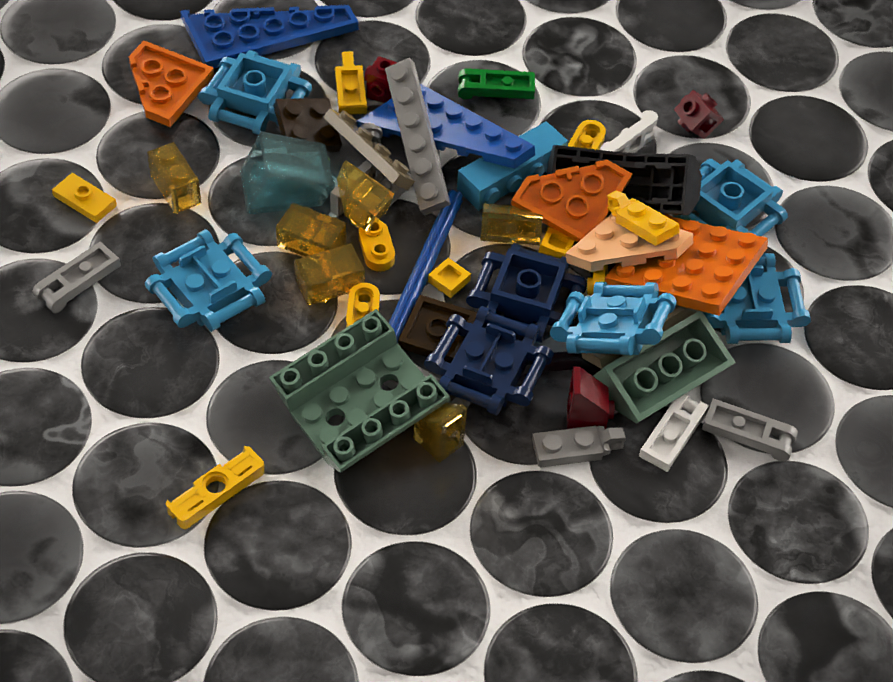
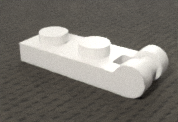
[599,110,658,153]
[639,394,710,472]

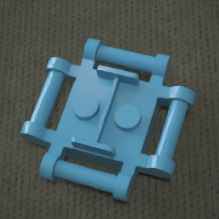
[198,50,312,136]
[673,159,788,236]
[144,229,272,332]
[703,253,811,344]
[550,282,677,355]

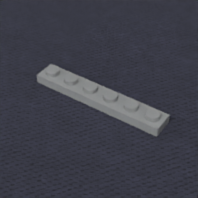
[385,57,451,215]

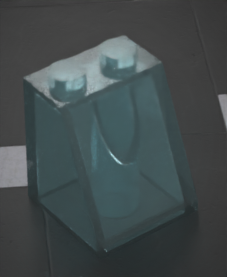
[240,131,335,214]

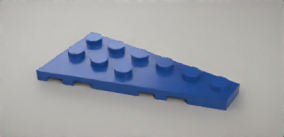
[180,5,359,68]
[356,84,535,169]

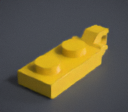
[335,51,367,114]
[607,191,680,246]

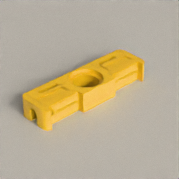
[166,446,265,529]

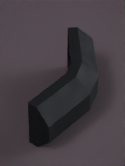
[547,145,702,215]

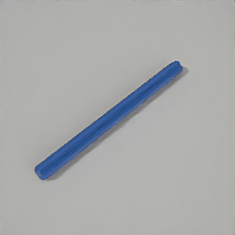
[389,190,463,343]

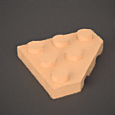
[566,213,693,272]

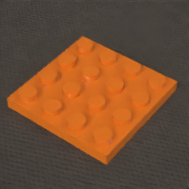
[605,214,768,316]

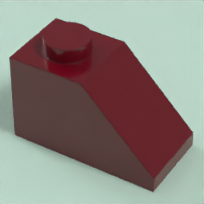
[567,367,615,429]

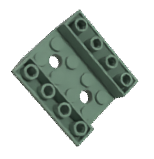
[269,309,451,473]

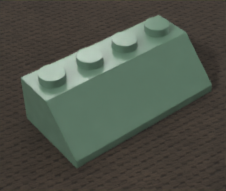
[593,311,736,424]

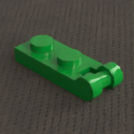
[458,68,535,100]

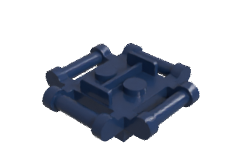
[466,242,587,344]
[424,306,554,416]

